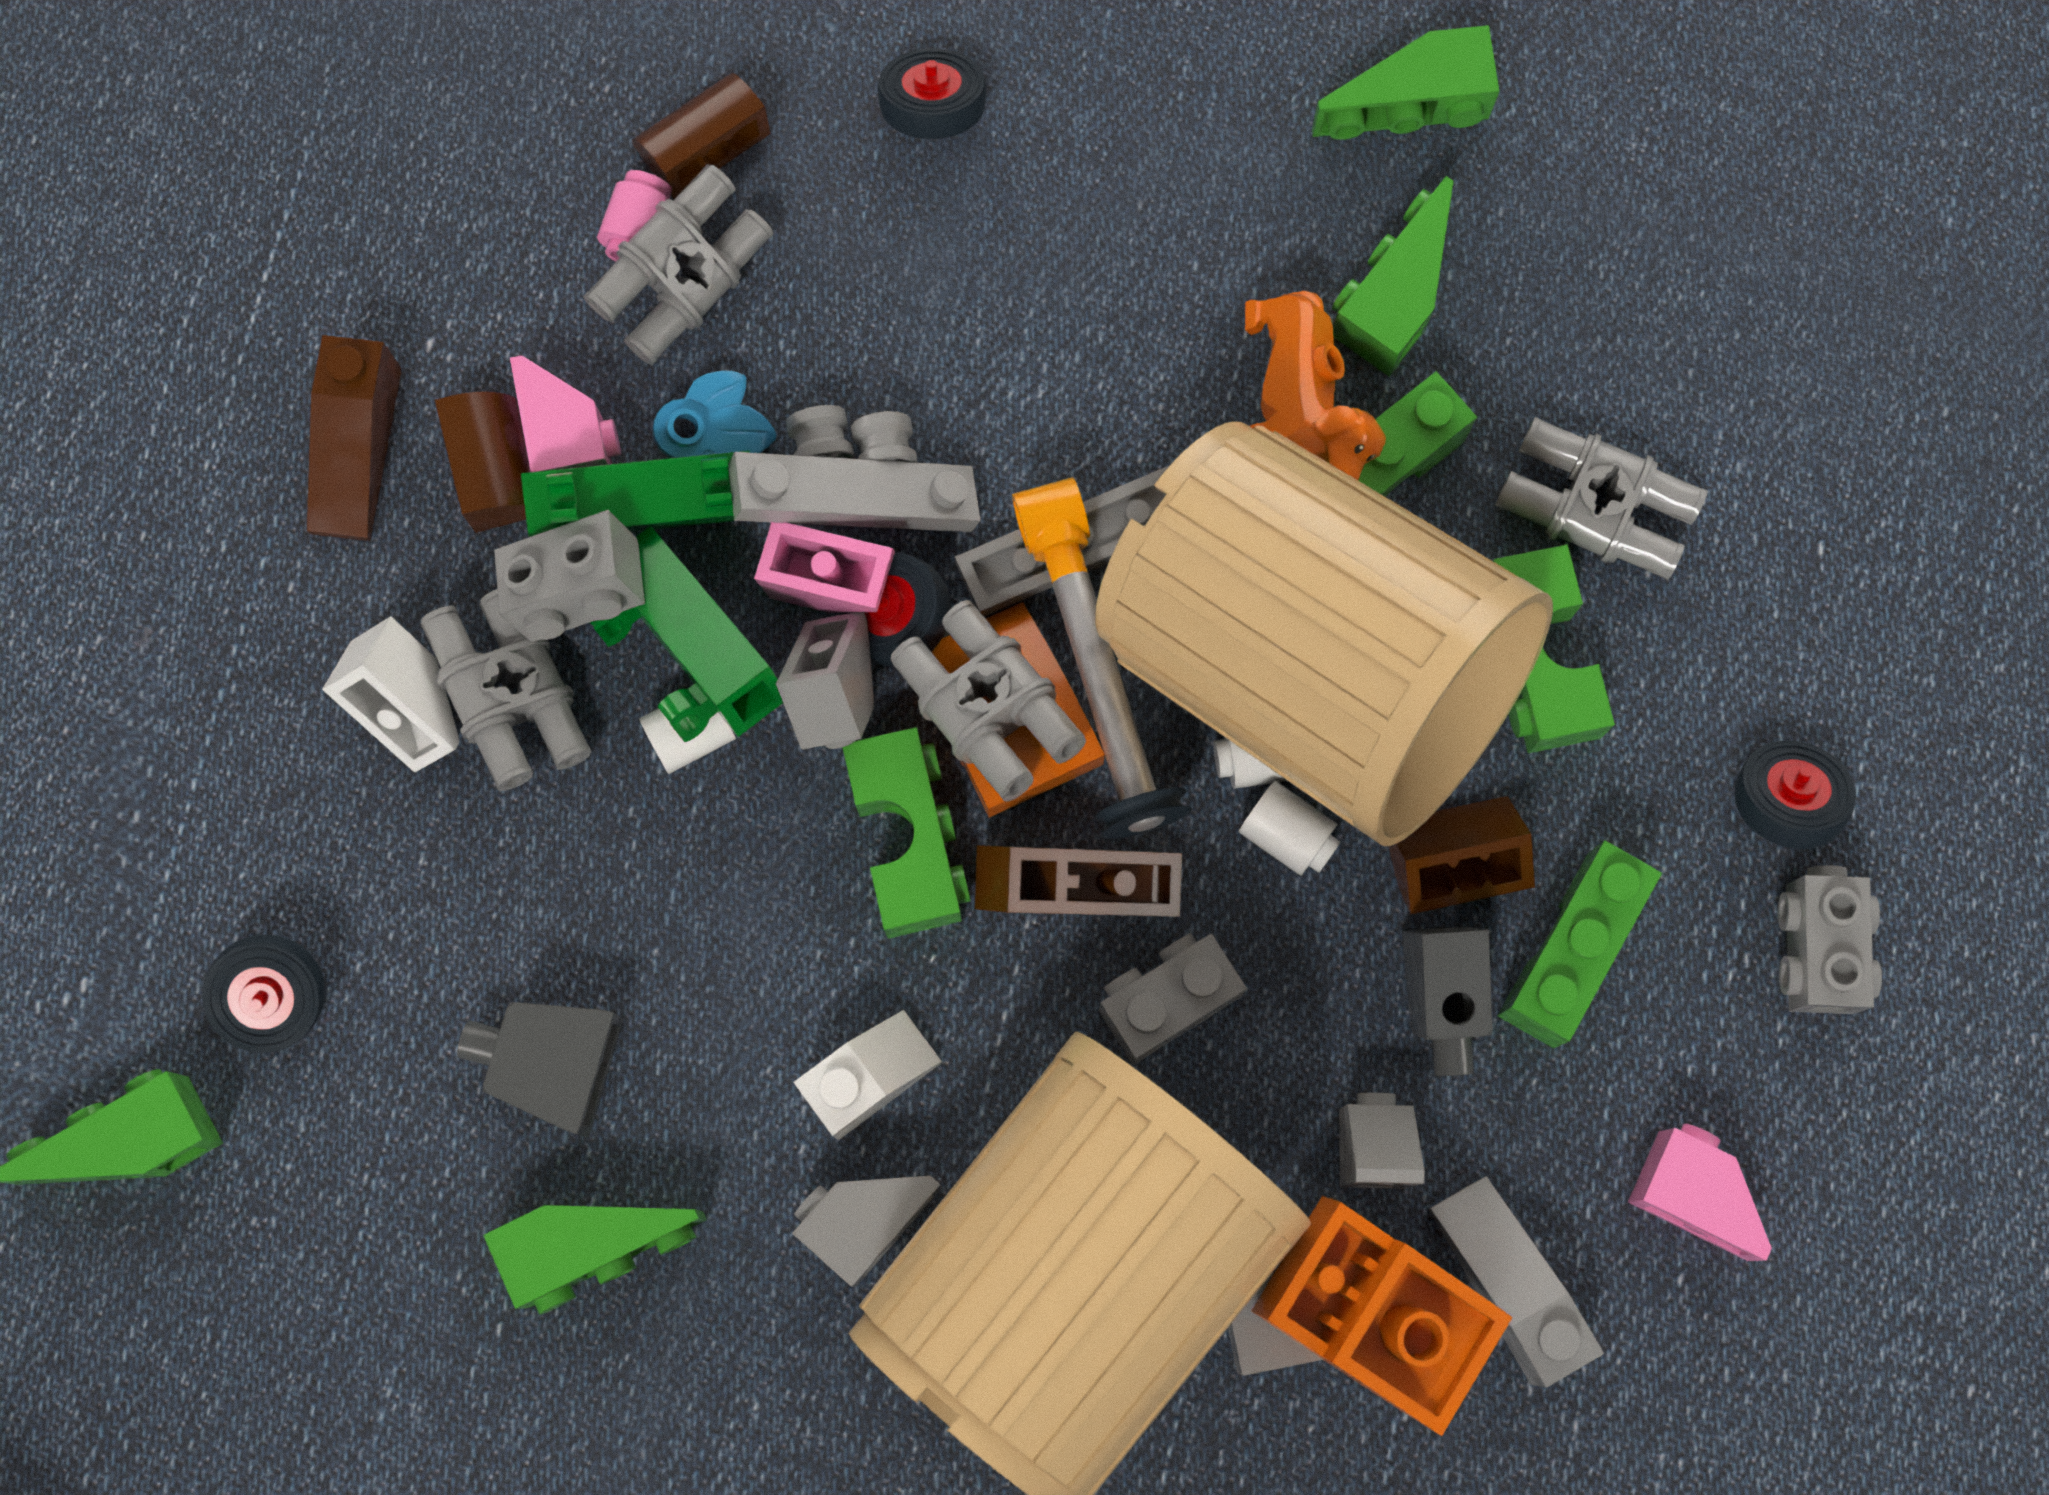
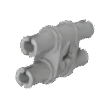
[583,164,774,365]
[1495,417,1708,580]
[421,589,591,791]
[891,600,1086,802]

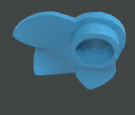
[652,370,776,458]

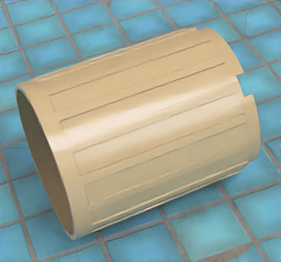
[1095,421,1553,846]
[849,1031,1311,1495]

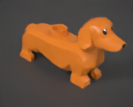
[1245,291,1386,480]

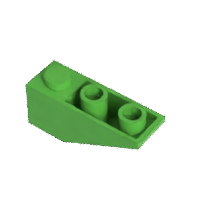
[1312,25,1499,140]
[1332,176,1454,377]
[0,1069,223,1185]
[483,1205,707,1315]

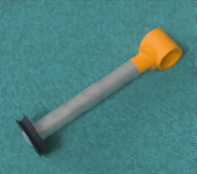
[1012,477,1193,840]

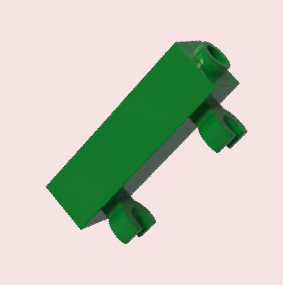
[521,450,750,537]
[590,526,783,743]

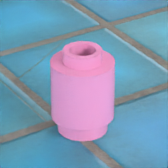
[597,170,672,262]

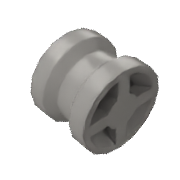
[785,405,855,459]
[851,411,918,463]

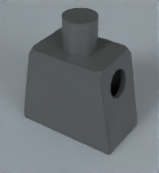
[1402,926,1493,1076]
[457,1002,624,1138]

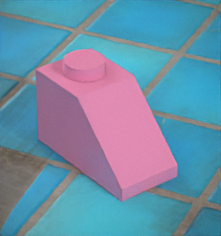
[510,356,621,472]
[754,522,895,613]
[1628,1124,1772,1261]

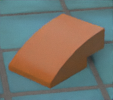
[932,602,1105,818]
[1251,1196,1513,1436]

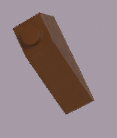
[307,335,402,541]
[975,845,1182,917]

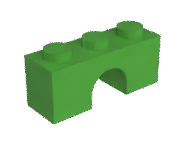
[1328,371,1477,497]
[1493,544,1615,753]
[842,727,971,939]
[1497,840,1662,1049]

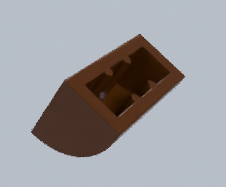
[632,73,771,199]
[435,391,531,533]
[1388,796,1535,914]

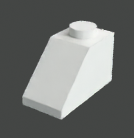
[322,616,460,772]
[794,1010,942,1140]

